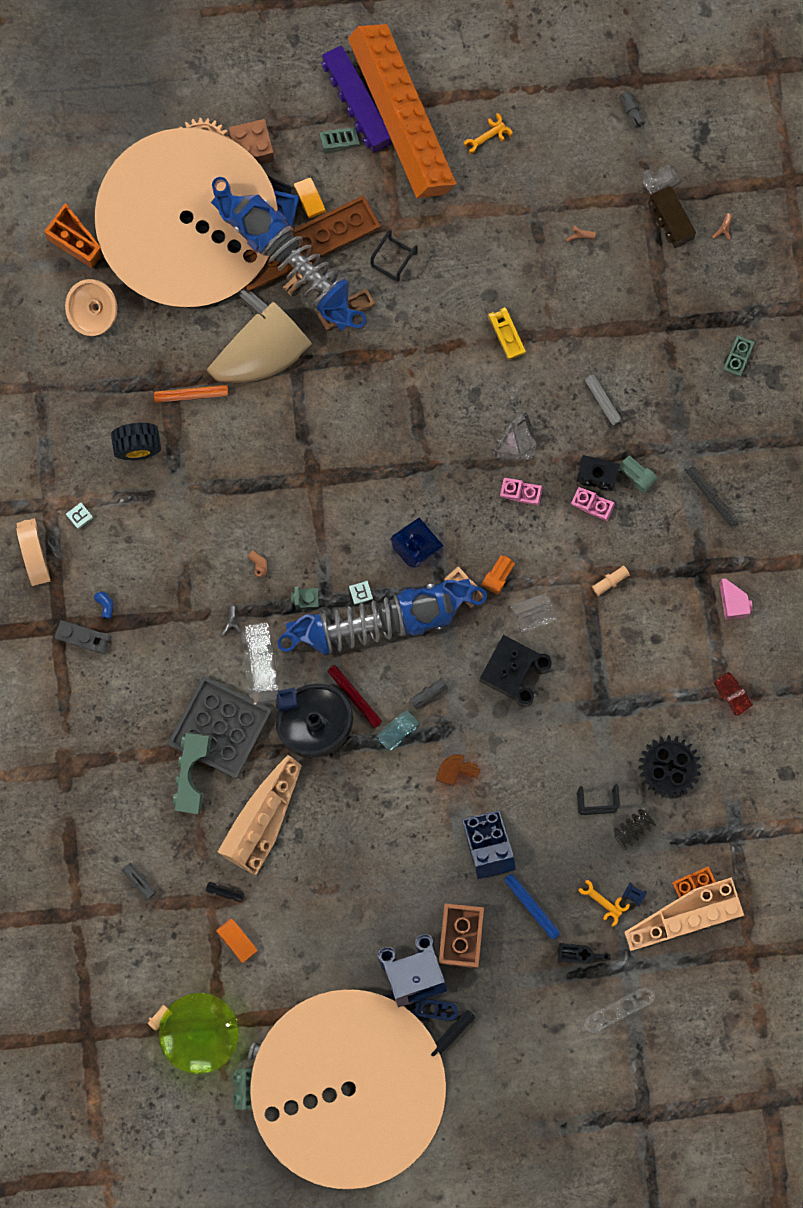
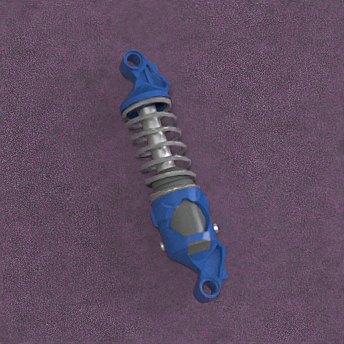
[211,177,367,331]
[278,579,487,656]

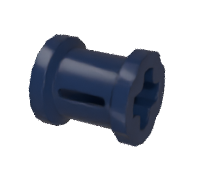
[622,882,647,907]

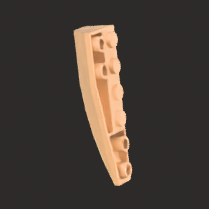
[218,755,302,875]
[625,877,744,951]

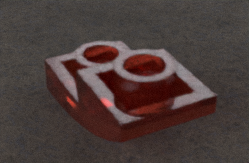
[713,672,753,716]

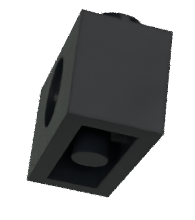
[576,455,620,491]

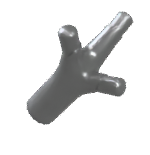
[222,606,241,636]

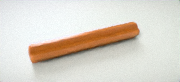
[154,385,229,403]

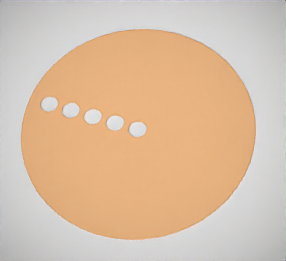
[95,128,278,307]
[250,990,446,1189]

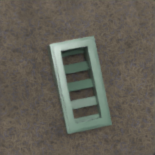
[319,127,360,154]

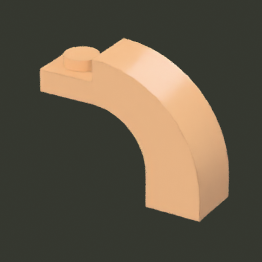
[16,518,50,586]

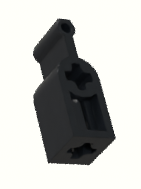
[557,943,611,965]

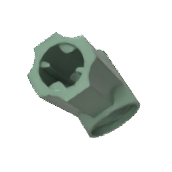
[619,455,658,493]

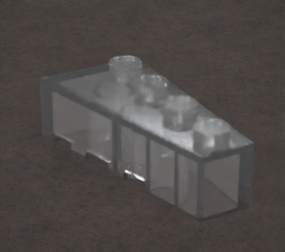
[241,623,278,705]

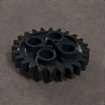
[638,735,702,799]

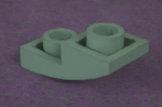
[723,335,755,376]

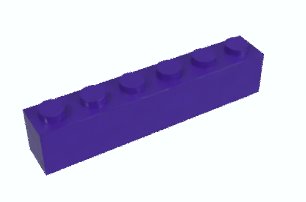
[321,45,392,153]

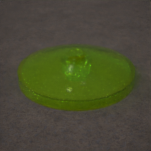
[159,993,239,1074]

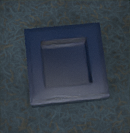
[276,687,299,711]

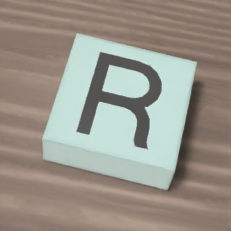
[66,503,93,530]
[349,581,373,605]

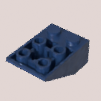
[462,810,516,879]

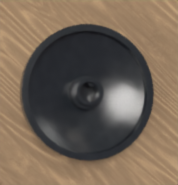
[276,684,353,758]

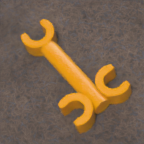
[463,113,512,155]
[578,880,630,927]

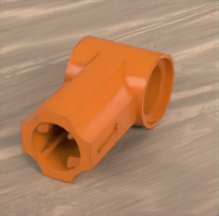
[481,555,515,595]

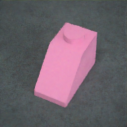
[719,578,753,620]

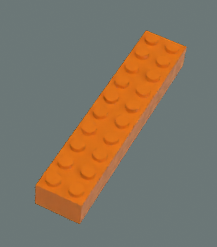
[348,24,456,198]

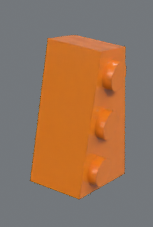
[44,202,103,269]

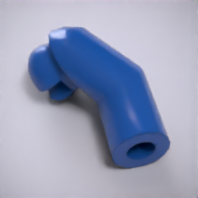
[94,591,113,619]

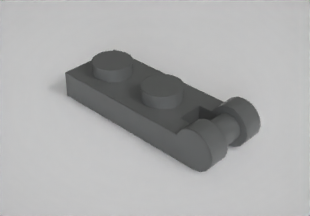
[54,620,112,655]

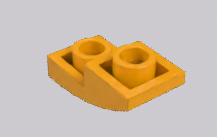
[294,178,326,218]

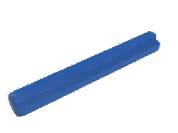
[504,874,560,940]

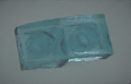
[376,710,419,751]

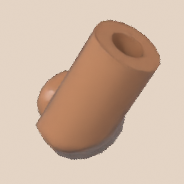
[248,550,267,577]

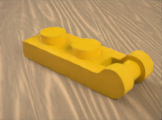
[488,307,526,361]

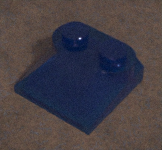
[390,517,444,568]

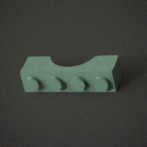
[173,732,212,814]

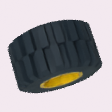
[111,422,161,460]

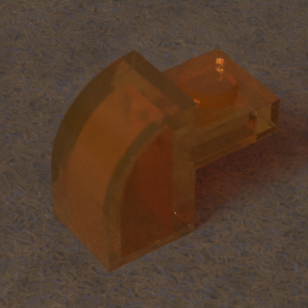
[436,754,481,787]

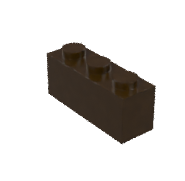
[648,185,696,248]

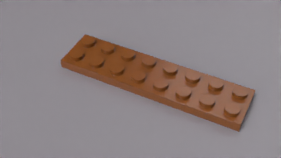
[243,195,381,292]

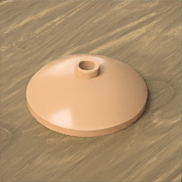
[65,279,117,336]

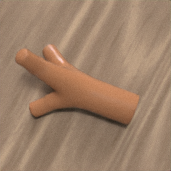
[712,213,733,240]
[566,226,596,242]

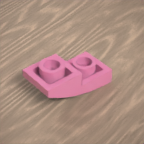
[500,478,543,506]
[571,487,615,521]

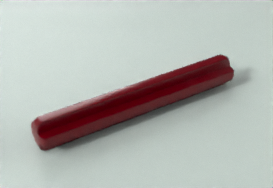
[328,665,382,728]

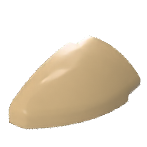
[207,302,312,383]

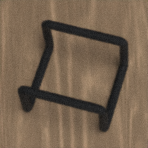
[370,230,418,282]
[577,784,620,815]

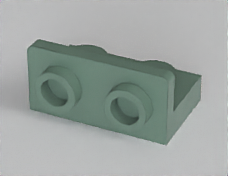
[232,1069,253,1110]

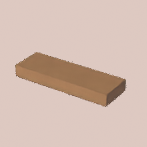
[318,288,376,331]

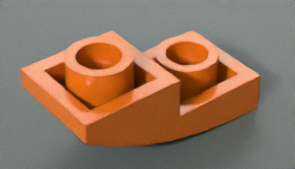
[672,866,716,898]
[216,918,258,963]

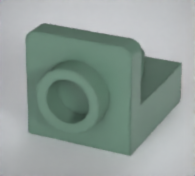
[291,587,319,609]

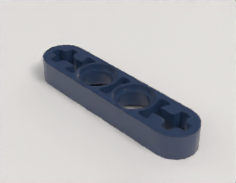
[385,994,458,1021]

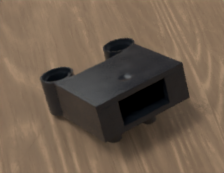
[479,635,552,707]

